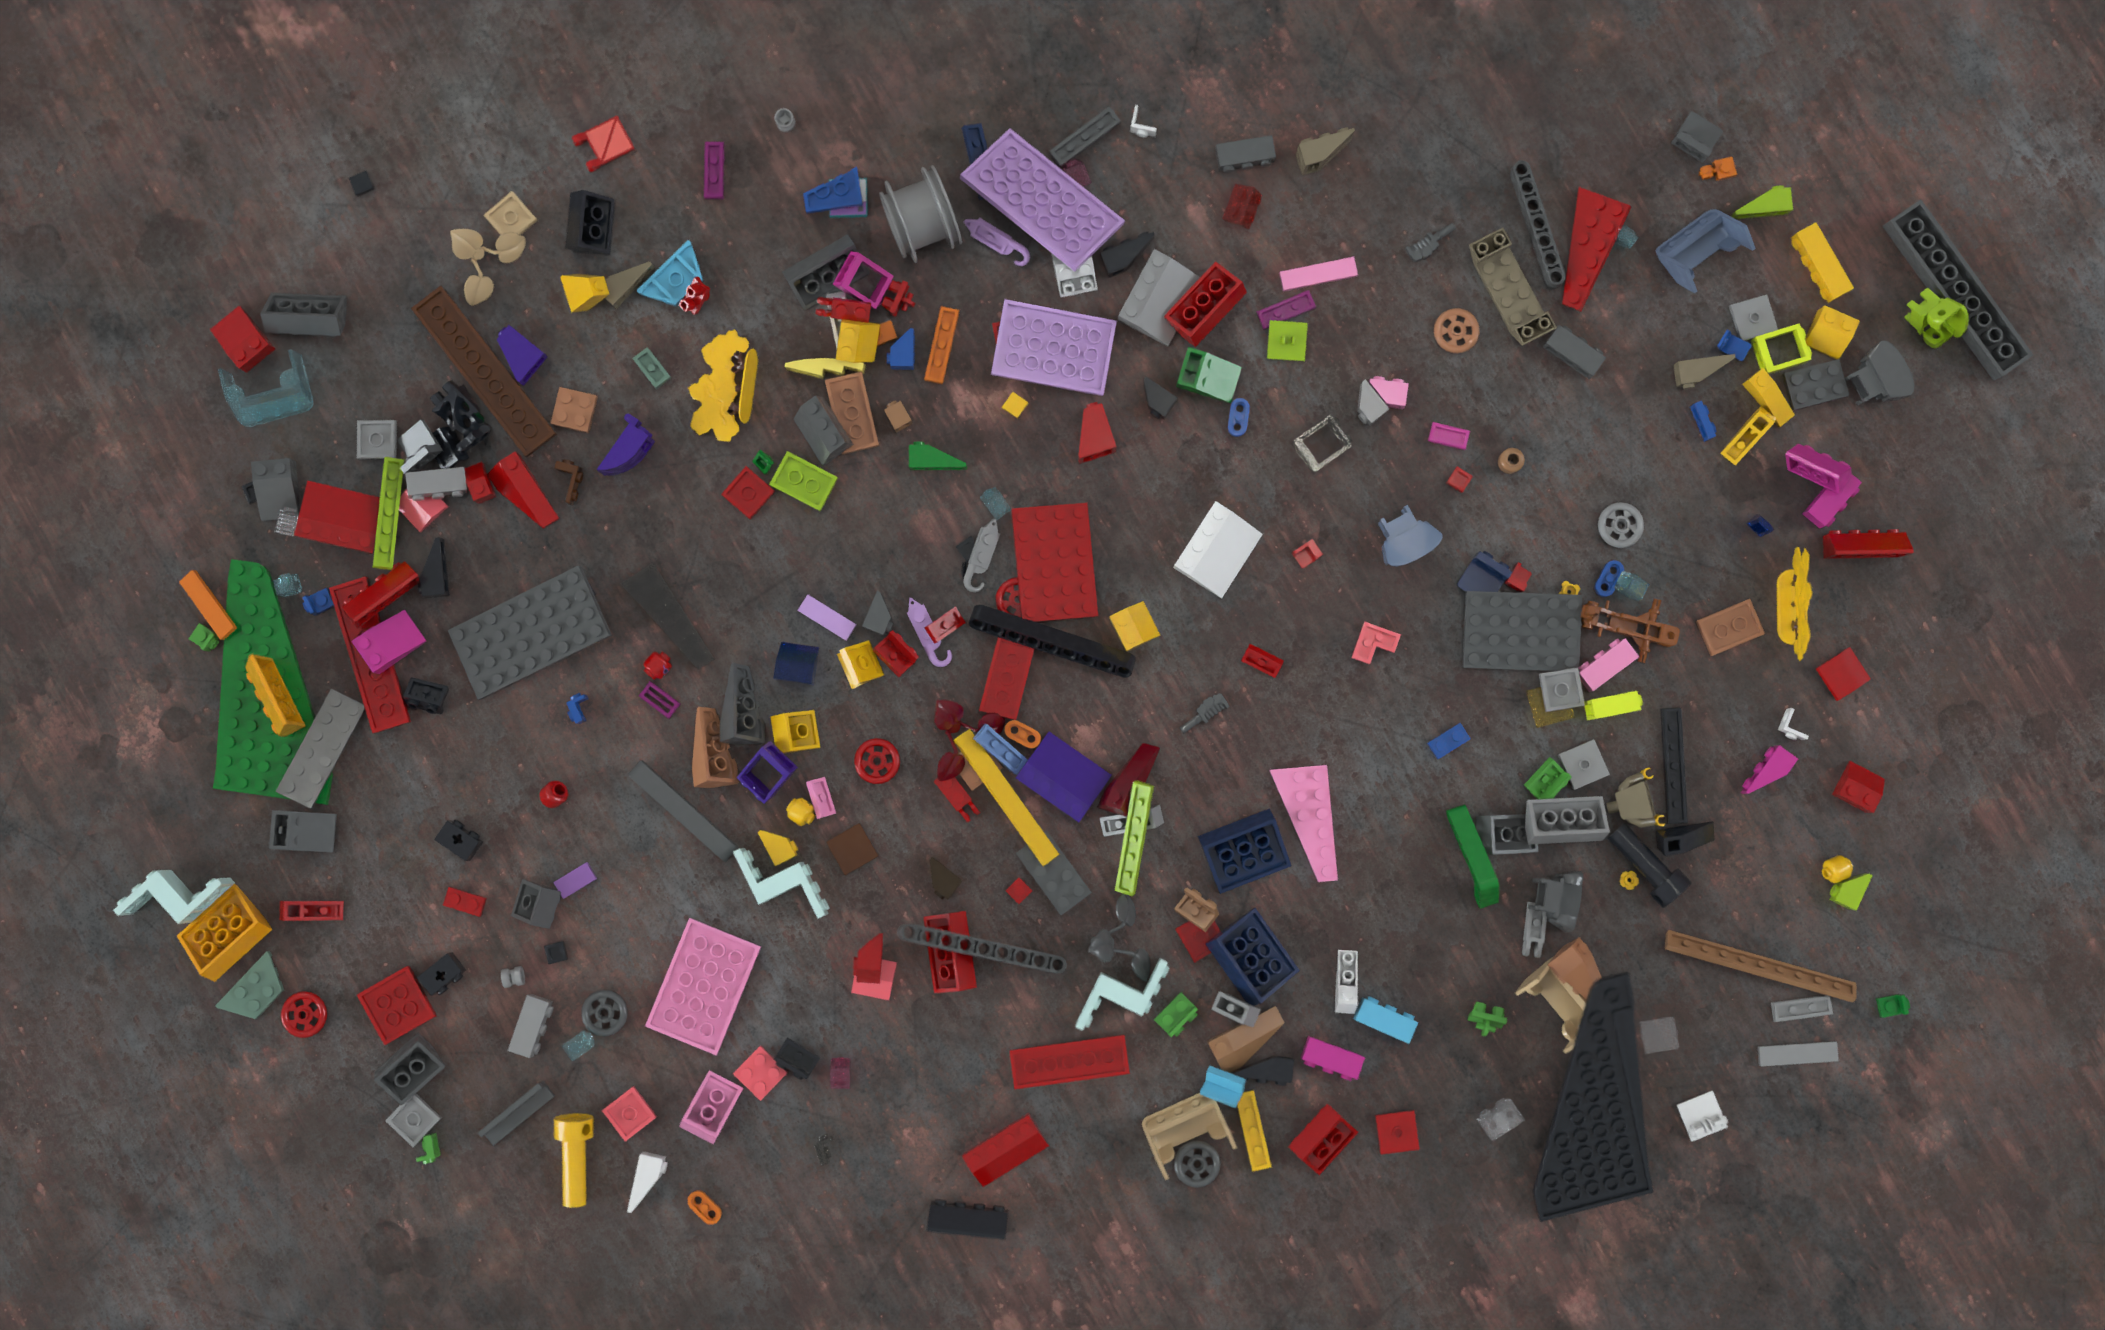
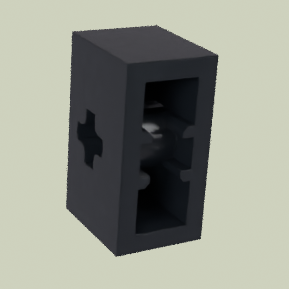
[434,819,483,861]
[417,952,466,996]

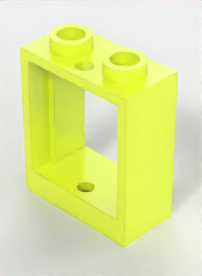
[1751,323,1812,374]
[1584,691,1643,720]

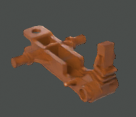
[1580,599,1680,664]

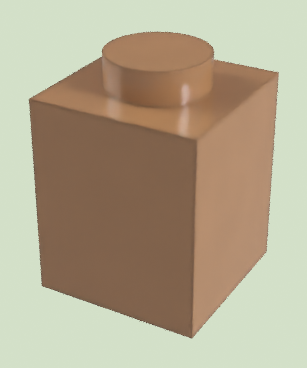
[884,401,913,433]

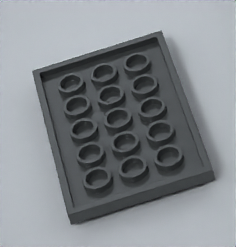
[1462,591,1582,671]

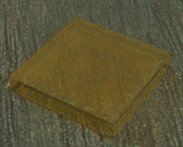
[1526,687,1575,728]

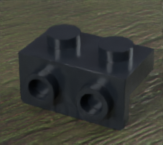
[774,1037,821,1080]

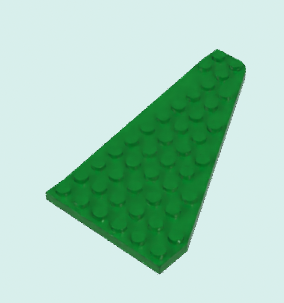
[213,559,333,805]

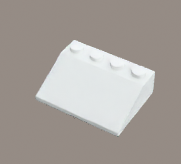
[1173,501,1263,598]

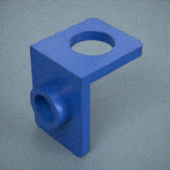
[1717,330,1752,361]

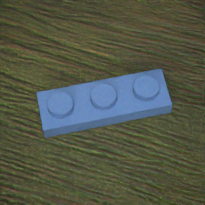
[973,724,1028,775]

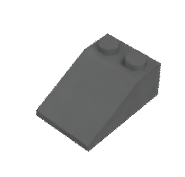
[251,458,300,521]
[1476,814,1539,855]

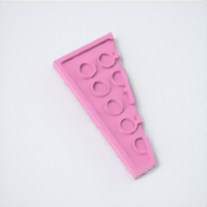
[1269,765,1338,882]

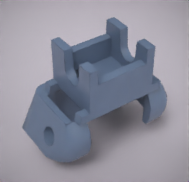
[1378,505,1442,566]

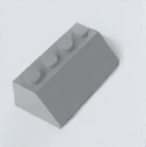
[1525,796,1610,845]

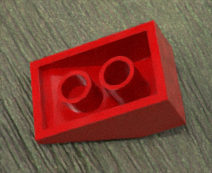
[210,305,276,373]

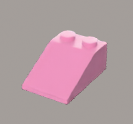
[679,1070,743,1145]

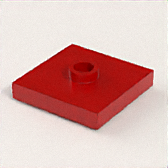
[1375,1110,1420,1155]

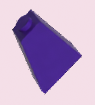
[497,325,548,386]

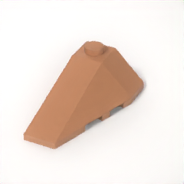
[692,707,739,788]

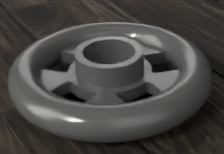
[581,990,628,1036]
[1174,1141,1221,1188]

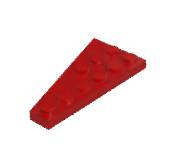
[1562,187,1632,312]

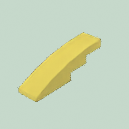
[785,358,866,379]

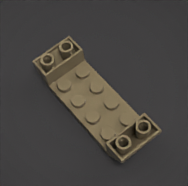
[1469,228,1557,346]

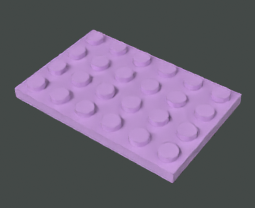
[991,299,1117,396]

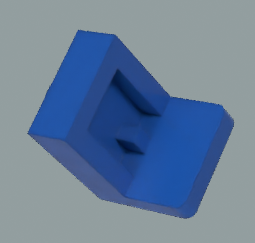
[566,693,589,724]

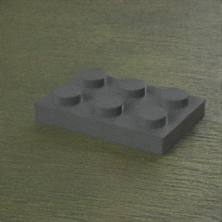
[1782,359,1850,411]

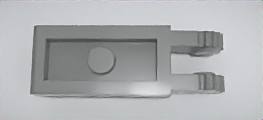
[1522,902,1547,958]

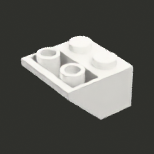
[1052,254,1098,297]

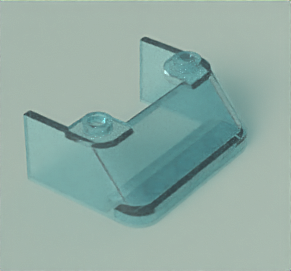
[218,349,313,427]

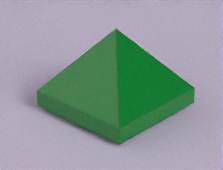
[752,450,774,475]

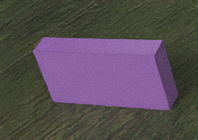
[553,862,597,899]

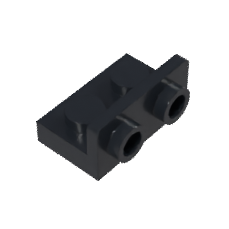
[432,426,469,469]
[403,677,449,714]

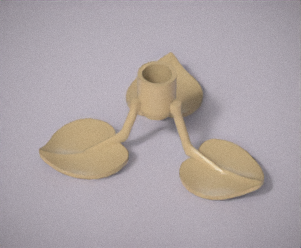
[450,229,525,306]

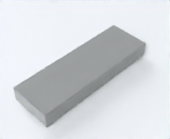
[1771,995,1833,1022]

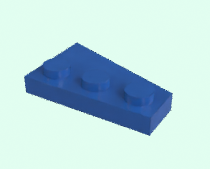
[803,167,863,214]

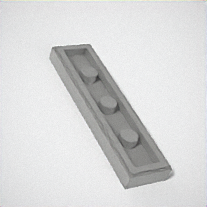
[1757,1041,1839,1066]

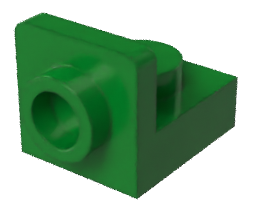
[1876,994,1910,1018]

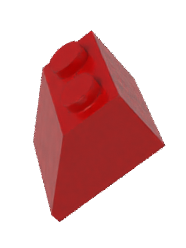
[1832,761,1885,813]
[853,933,883,984]

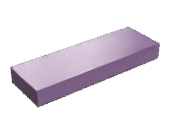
[797,595,856,641]

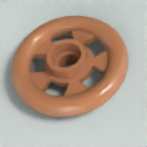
[1434,308,1479,353]

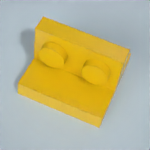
[837,641,884,689]

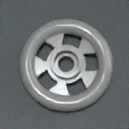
[1598,502,1644,548]

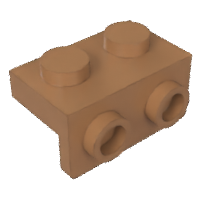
[1174,887,1219,932]

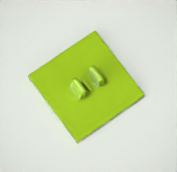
[1267,320,1308,361]

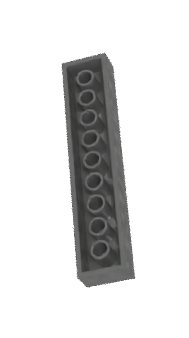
[1882,199,2033,381]

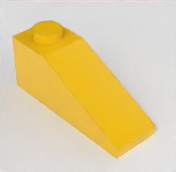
[1742,368,1795,428]
[1720,406,1776,465]

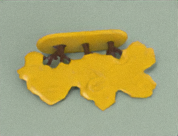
[688,329,758,442]
[1777,547,1813,661]

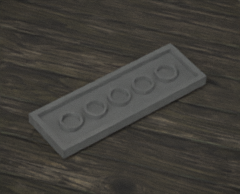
[275,689,365,809]

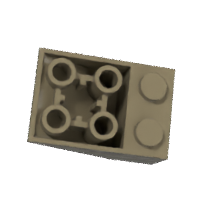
[1296,127,1355,176]

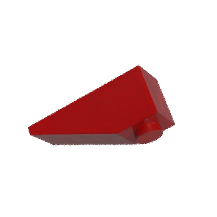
[279,901,344,921]

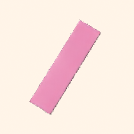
[1279,257,1358,292]

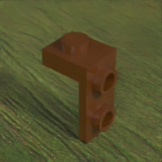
[555,459,584,505]

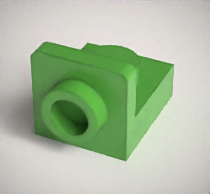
[189,623,219,652]
[416,1133,441,1164]

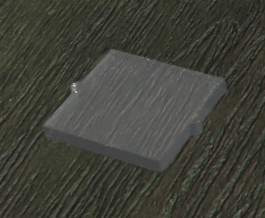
[1640,1016,1680,1054]

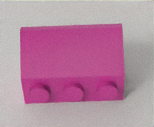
[1785,444,1852,494]

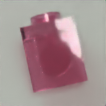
[1063,159,1092,187]
[830,1057,851,1089]

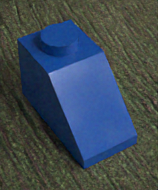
[887,328,915,370]

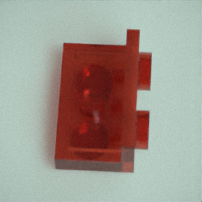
[1222,184,1262,229]

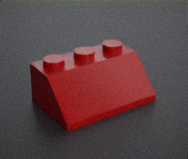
[1288,1103,1359,1175]

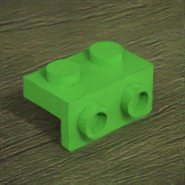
[1524,757,1572,799]

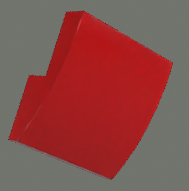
[1816,647,1871,701]

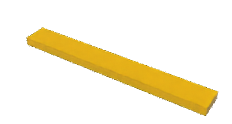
[953,729,1060,866]

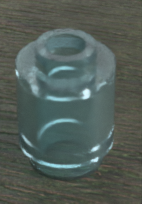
[1615,224,1639,250]

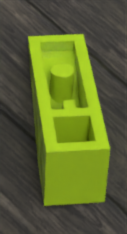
[1731,185,1793,219]

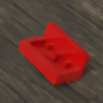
[872,630,919,677]

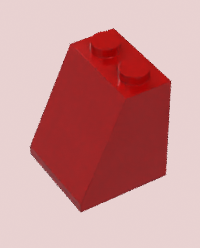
[1078,402,1116,464]

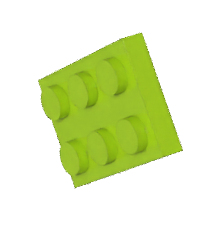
[769,451,838,512]

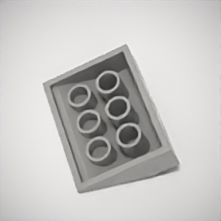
[1118,249,1200,346]

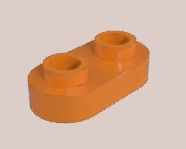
[1005,720,1041,748]
[687,1190,722,1225]

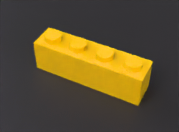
[1791,222,1854,303]

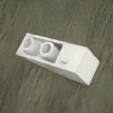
[1335,950,1358,1014]

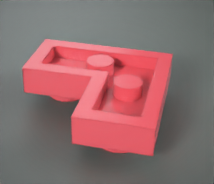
[1351,622,1401,664]

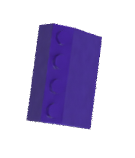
[1016,732,1112,822]

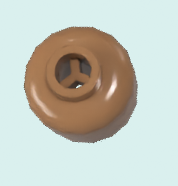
[1498,448,1525,474]

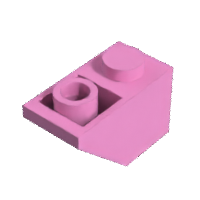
[1368,376,1408,409]

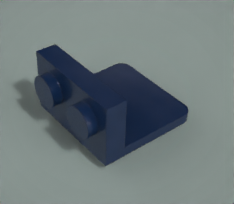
[1457,551,1512,592]

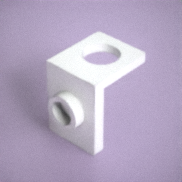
[1130,105,1157,137]
[1778,708,1809,740]

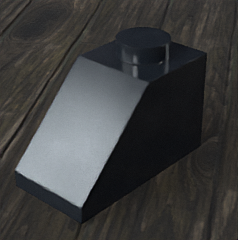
[1143,377,1177,419]

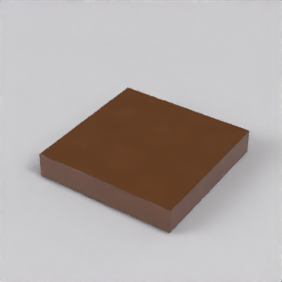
[826,823,879,876]

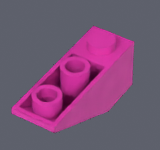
[1741,745,1798,794]

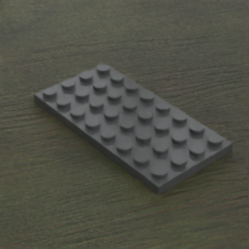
[448,565,612,700]

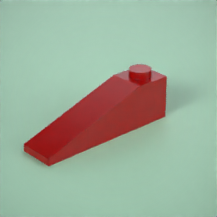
[487,452,560,529]

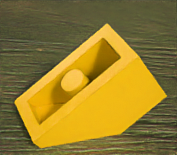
[758,830,798,866]

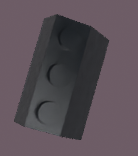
[565,190,615,255]

